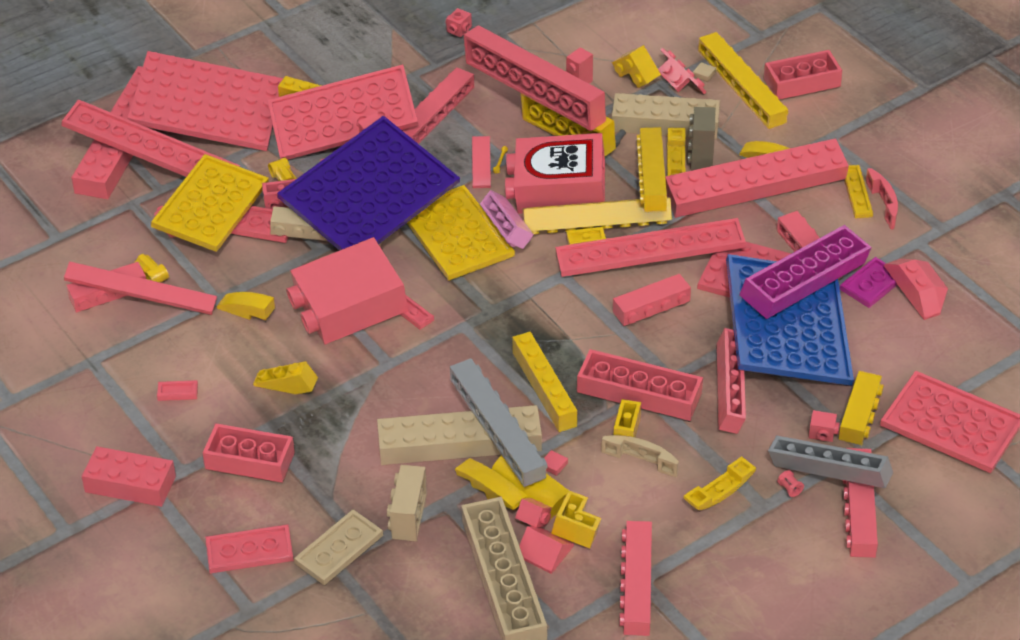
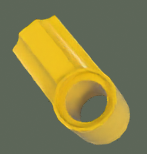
[268,157,297,181]
[134,254,169,283]

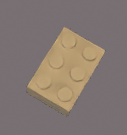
[387,465,427,541]

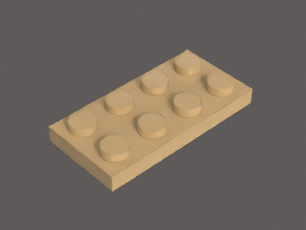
[294,510,383,586]

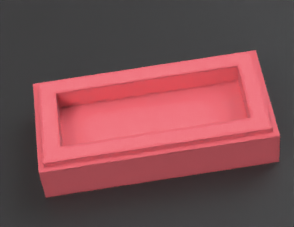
[157,380,198,401]

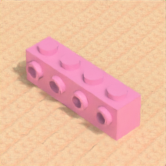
[480,190,534,249]

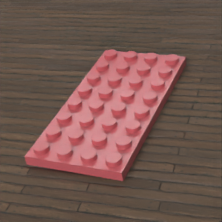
[267,64,419,160]

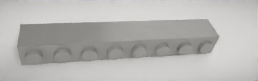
[450,358,548,487]

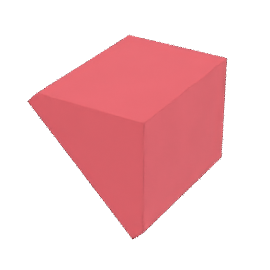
[519,526,574,574]

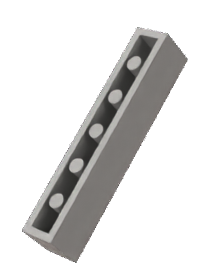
[768,435,893,488]

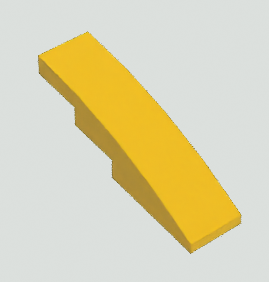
[455,458,528,510]

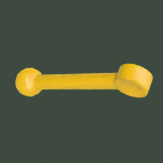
[493,146,508,174]

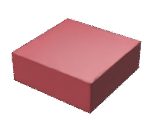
[544,450,568,476]

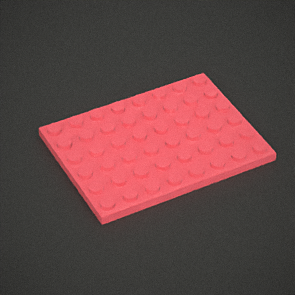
[127,51,283,151]

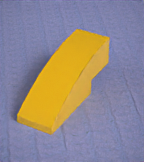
[217,292,275,320]

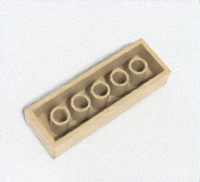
[612,93,720,139]

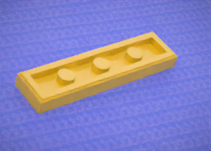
[844,165,873,218]

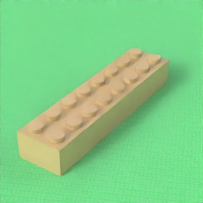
[377,405,542,465]
[461,497,547,640]

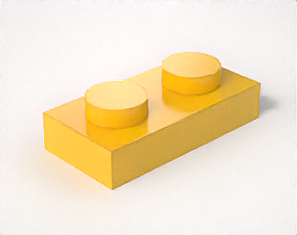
[566,227,606,245]

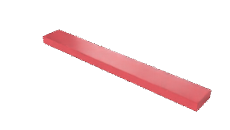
[64,261,217,315]

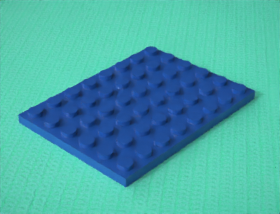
[726,254,854,386]

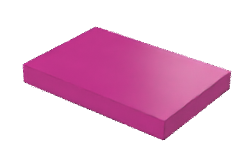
[840,257,897,308]

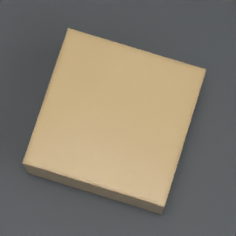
[693,62,716,82]

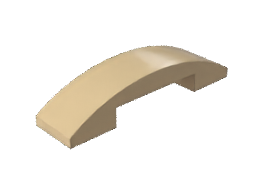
[601,435,679,477]

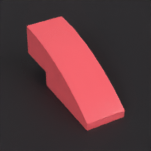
[472,136,491,188]

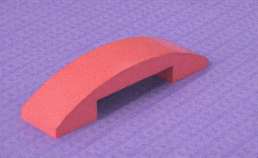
[866,168,898,230]

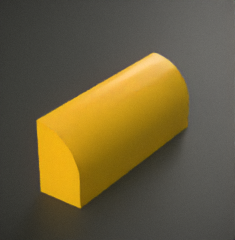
[492,455,569,519]

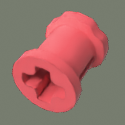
[777,470,804,497]

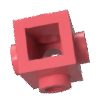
[446,8,472,37]

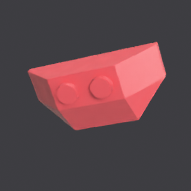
[884,259,948,320]

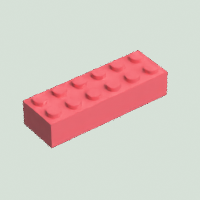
[577,349,703,421]

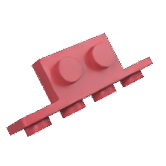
[658,48,706,94]

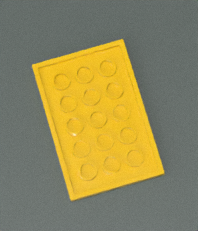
[151,154,269,252]
[407,185,515,281]

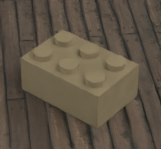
[688,107,716,171]

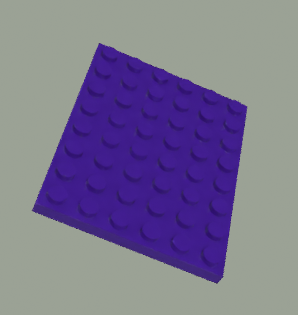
[277,115,460,251]

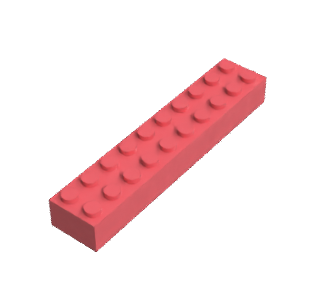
[463,25,606,131]
[71,66,148,199]
[665,138,849,218]

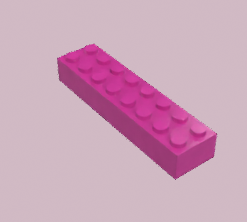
[739,225,872,319]

